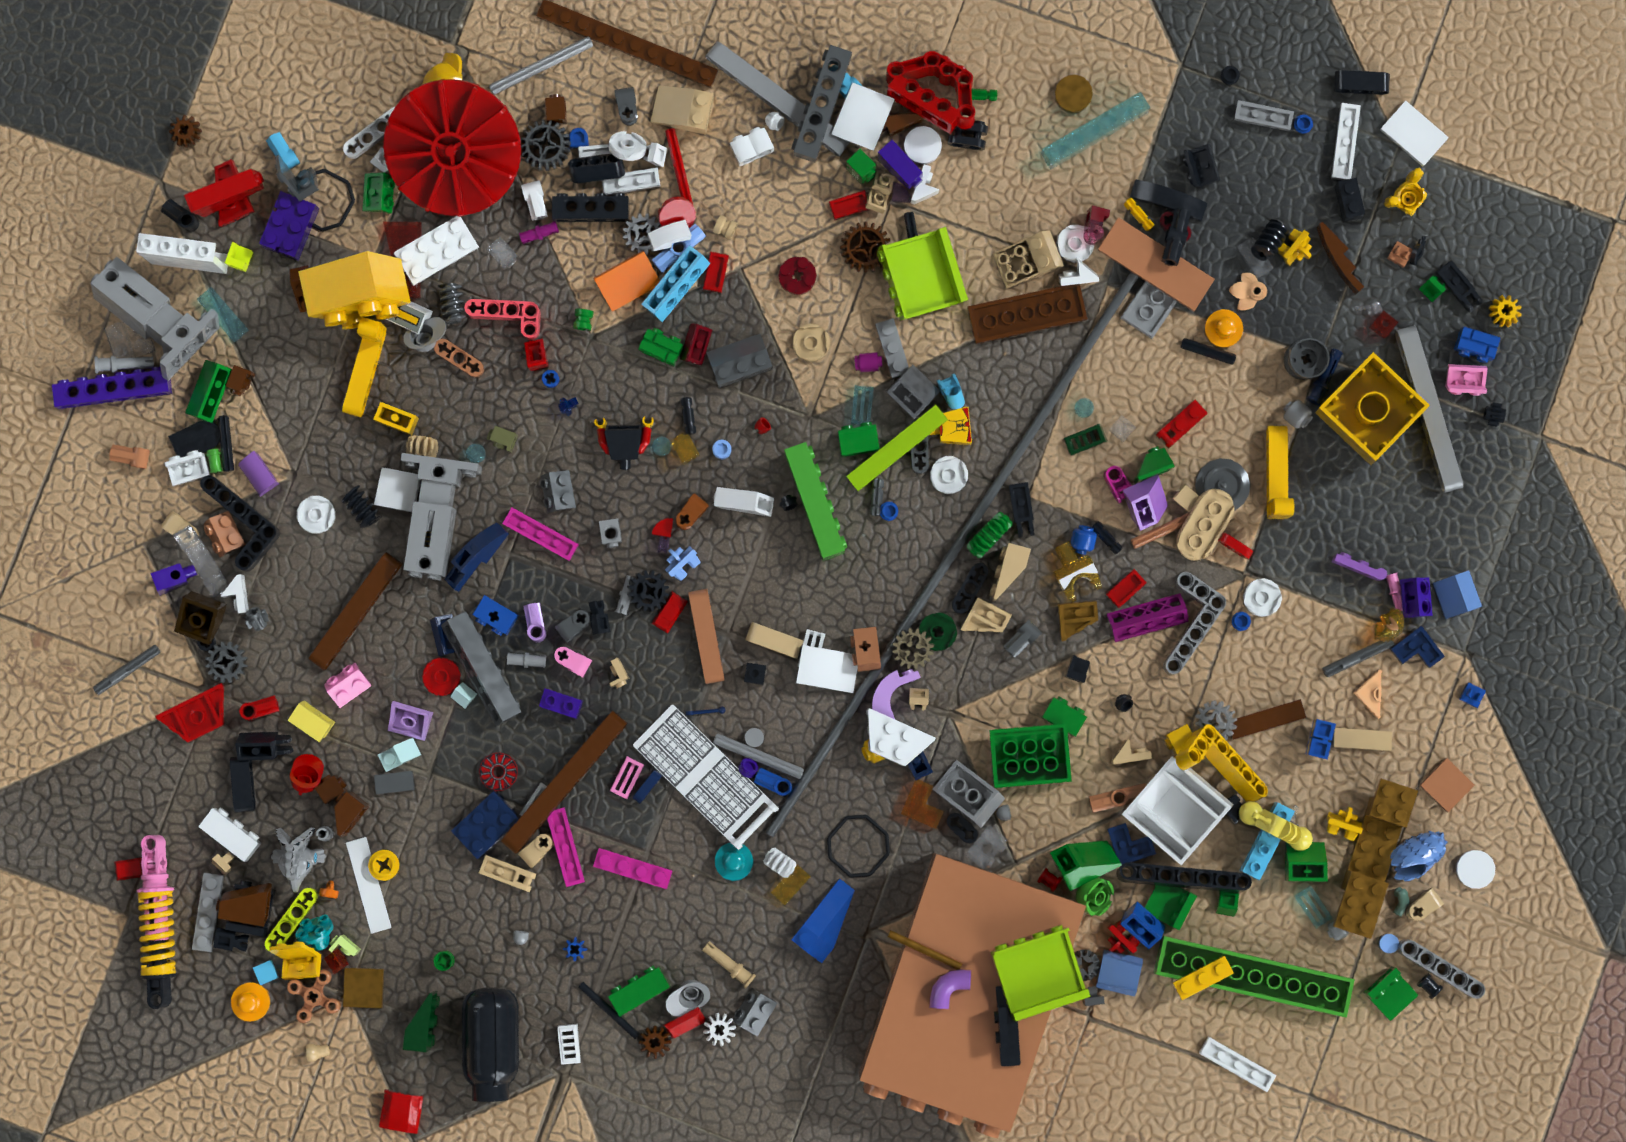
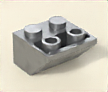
[886,364,940,419]

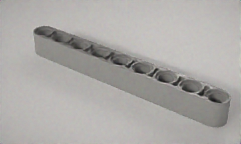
[705,41,850,156]
[1395,325,1463,493]

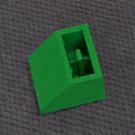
[838,422,879,457]
[1285,842,1328,882]

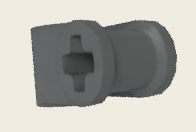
[614,87,638,126]
[555,610,591,643]

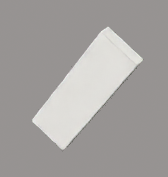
[602,168,661,196]

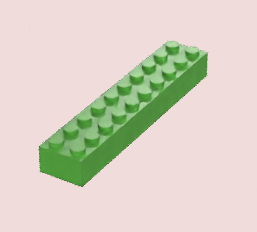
[1154,936,1355,1018]

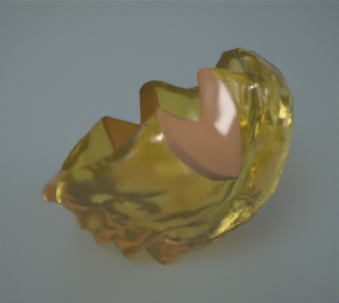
[1374,608,1404,642]

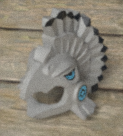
[271,827,326,892]

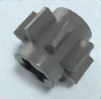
[244,607,269,631]

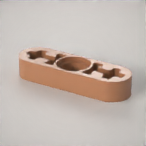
[434,339,484,378]

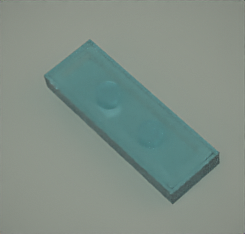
[197,287,249,342]

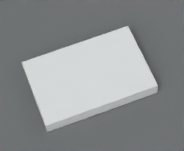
[1380,101,1449,167]

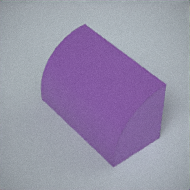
[238,451,279,497]

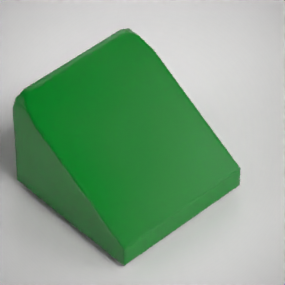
[1216,891,1239,917]

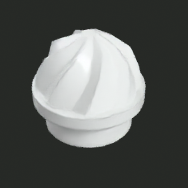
[765,112,785,131]

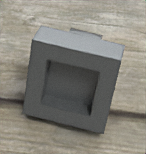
[1083,986,1105,1006]

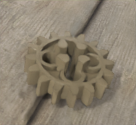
[892,627,934,670]

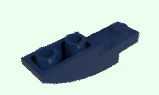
[444,523,509,592]

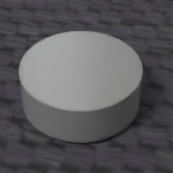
[745,728,764,747]

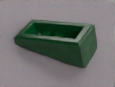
[1064,424,1108,456]

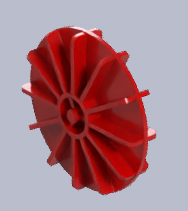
[383,79,521,217]

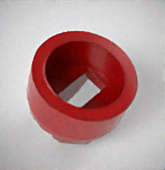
[754,417,771,434]

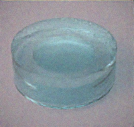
[1074,398,1094,418]
[652,437,672,456]
[466,444,486,463]

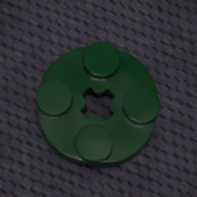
[919,613,957,651]

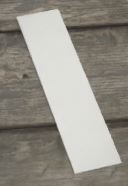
[346,837,392,934]

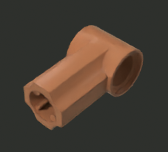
[109,444,150,469]

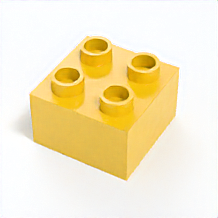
[298,251,411,330]
[1315,352,1430,465]

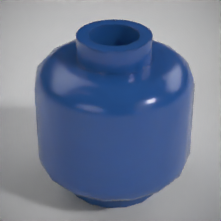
[1070,525,1097,555]

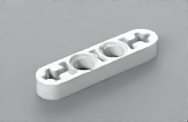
[343,107,395,159]

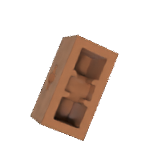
[850,627,881,672]

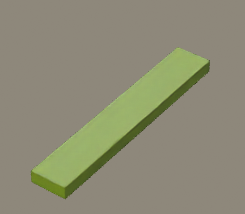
[846,405,948,491]

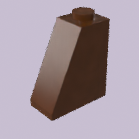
[216,883,272,927]

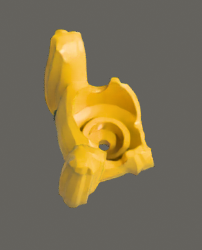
[1384,167,1427,216]

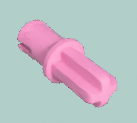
[1386,573,1403,612]

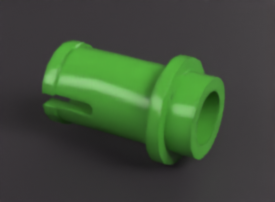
[206,449,223,473]

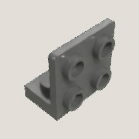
[275,155,319,201]

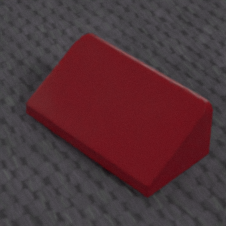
[680,323,713,366]

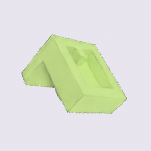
[329,934,361,956]

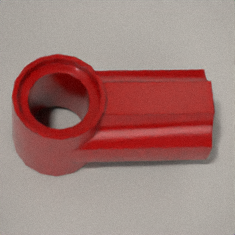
[239,695,280,721]

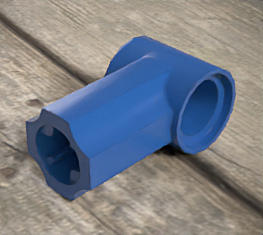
[754,768,793,796]

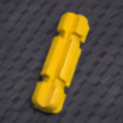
[1124,198,1154,231]

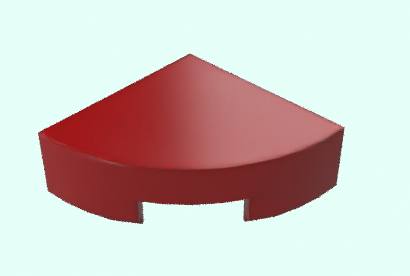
[652,518,674,538]

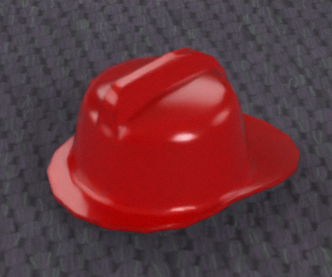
[290,754,324,796]

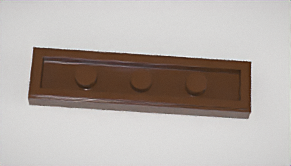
[1231,699,1307,740]

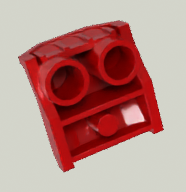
[379,1089,424,1134]

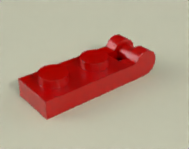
[1156,399,1208,449]

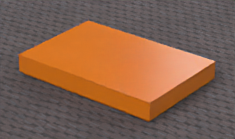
[593,251,660,312]

